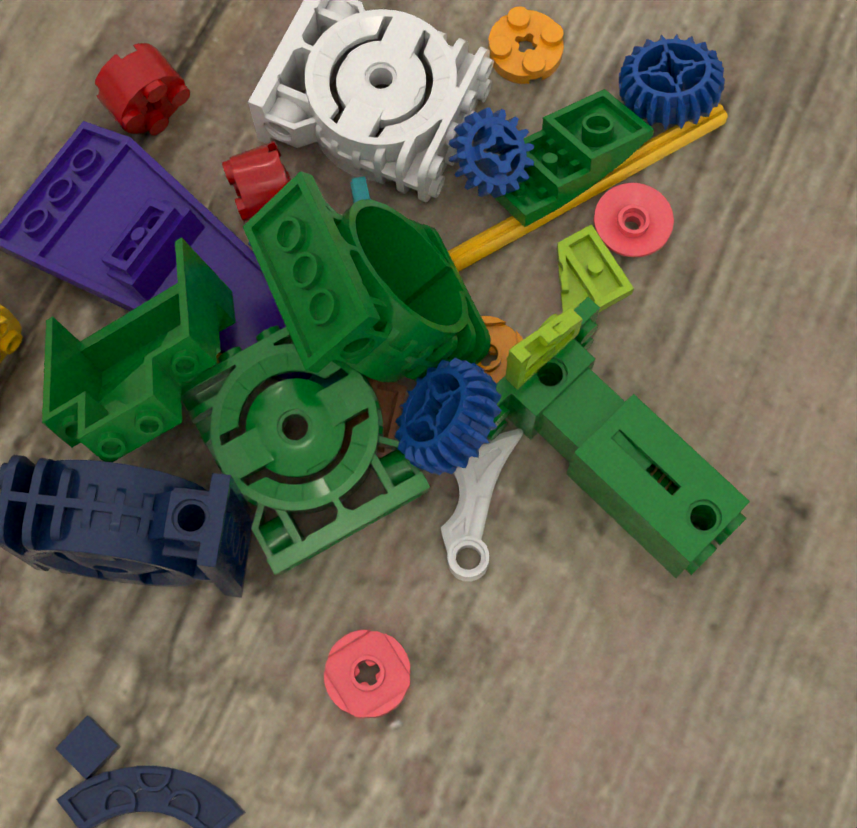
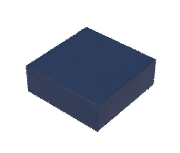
[55,715,121,780]

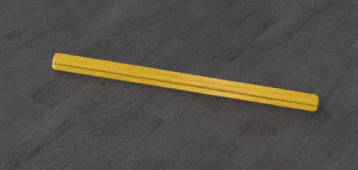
[448,103,728,272]

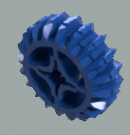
[619,34,725,130]
[394,358,502,476]

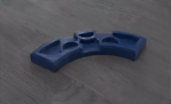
[56,766,246,828]

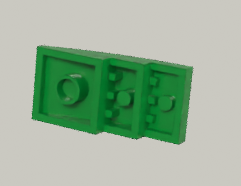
[490,89,654,227]

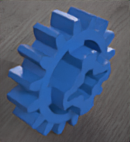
[449,107,534,198]

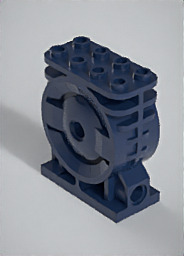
[0,455,255,598]

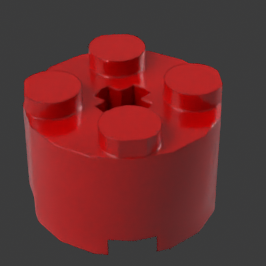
[95,43,190,135]
[222,141,291,223]

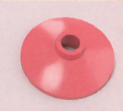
[594,183,674,258]

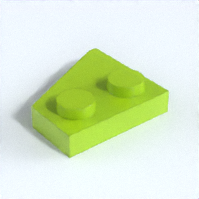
[556,224,634,313]
[505,307,583,389]

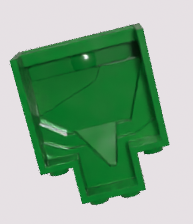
[42,237,236,462]

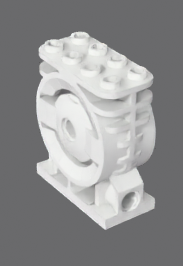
[248,0,494,203]

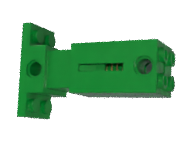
[487,297,750,578]

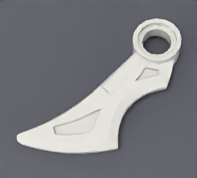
[441,428,523,582]

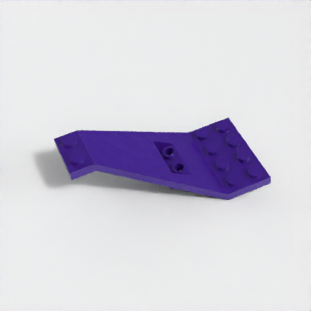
[0,121,313,382]

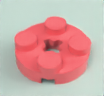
[324,630,411,719]

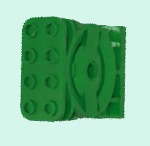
[243,171,491,383]
[181,325,430,575]

